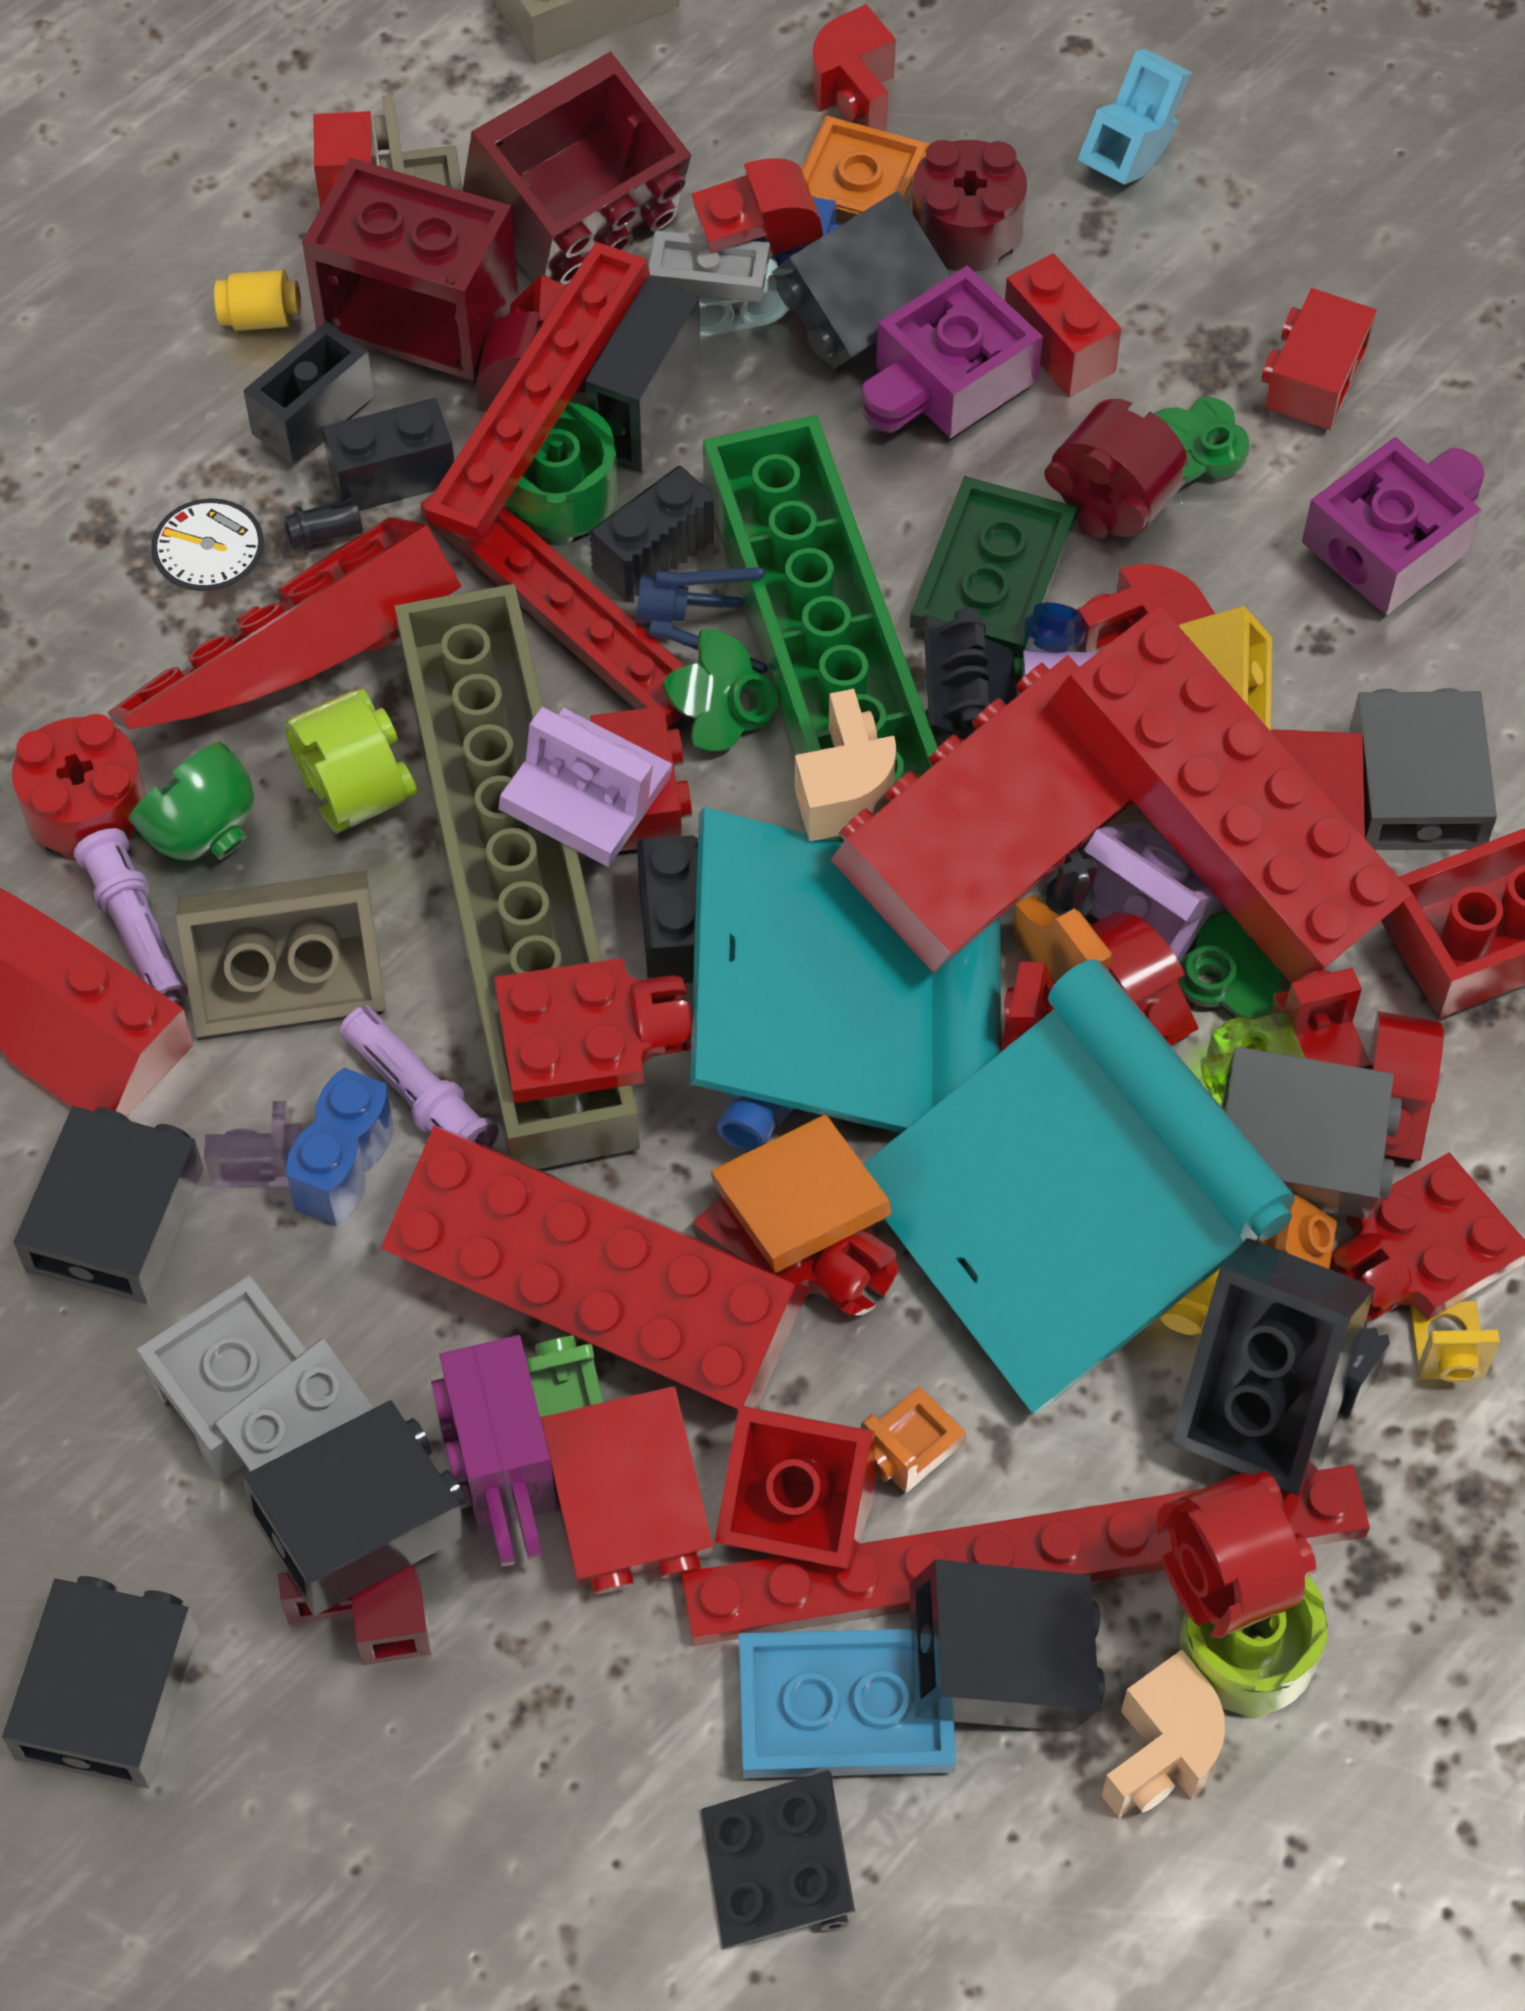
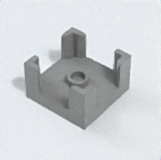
[136,1275,307,1481]

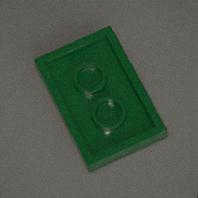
[910,476,1077,658]

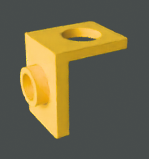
[1410,1301,1500,1382]

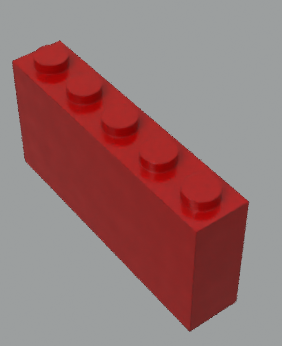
[831,654,1133,973]

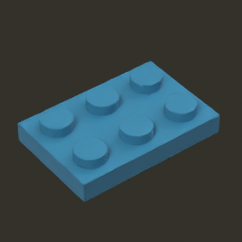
[739,1629,956,1778]

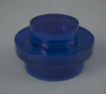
[1024,602,1085,653]

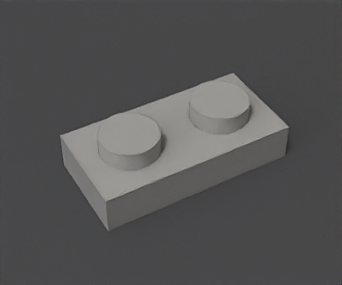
[647,230,770,302]

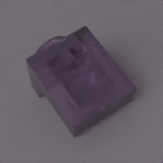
[204,1101,303,1188]

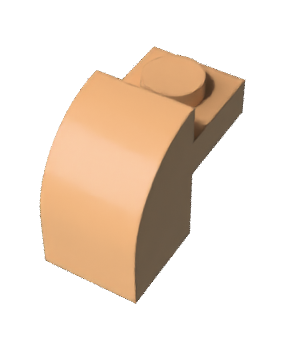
[795,689,896,842]
[1101,1649,1225,1818]

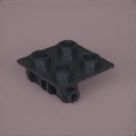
[923,608,1017,740]
[701,1770,855,1950]

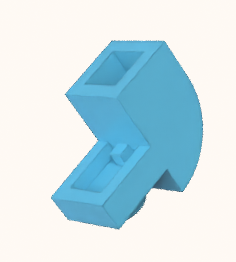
[1077,48,1192,185]

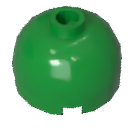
[128,742,255,861]

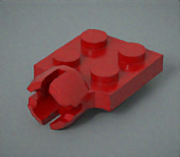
[494,958,692,1103]
[1329,1152,1525,1320]
[692,1195,899,1316]

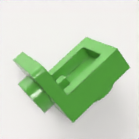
[526,1336,603,1417]

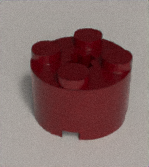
[912,140,1027,272]
[1044,399,1188,539]

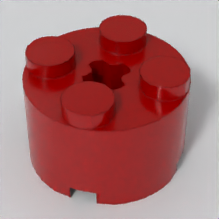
[12,714,147,861]
[1156,1471,1316,1638]

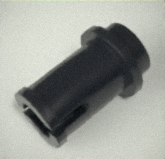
[283,497,363,553]

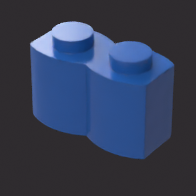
[286,1068,393,1226]

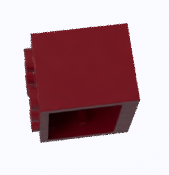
[462,51,692,285]
[302,157,519,381]

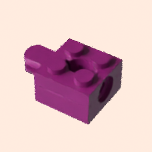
[862,265,1043,438]
[1302,437,1485,616]
[431,1335,557,1567]

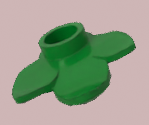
[1154,396,1250,483]
[662,629,777,752]
[1177,911,1285,1021]

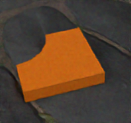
[1012,894,1112,984]

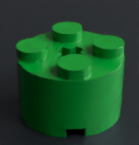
[504,402,618,546]

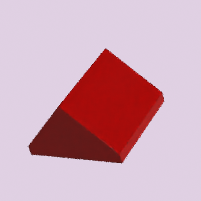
[714,1406,875,1569]

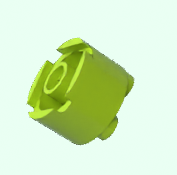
[284,688,417,834]
[1178,1576,1328,1719]

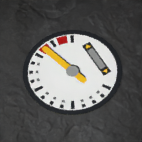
[151,498,264,590]

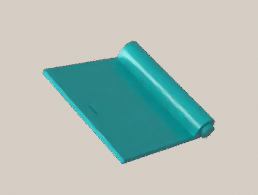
[690,807,1002,1133]
[863,959,1295,1416]

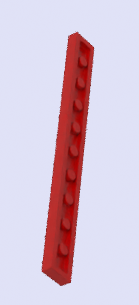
[682,1464,1370,1646]

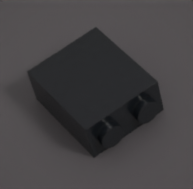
[772,190,951,370]
[586,279,701,473]
[13,1106,204,1304]
[243,1400,466,1616]
[909,1559,1105,1732]
[2,1576,198,1789]

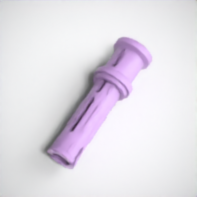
[74,828,188,1003]
[339,1005,499,1148]

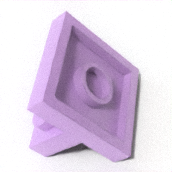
[499,707,672,867]
[1084,820,1226,963]

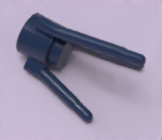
[636,567,768,674]

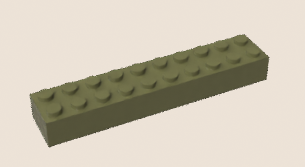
[395,584,640,1169]

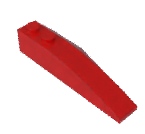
[107,517,462,730]
[0,888,194,1117]

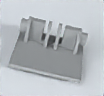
[214,1338,374,1471]

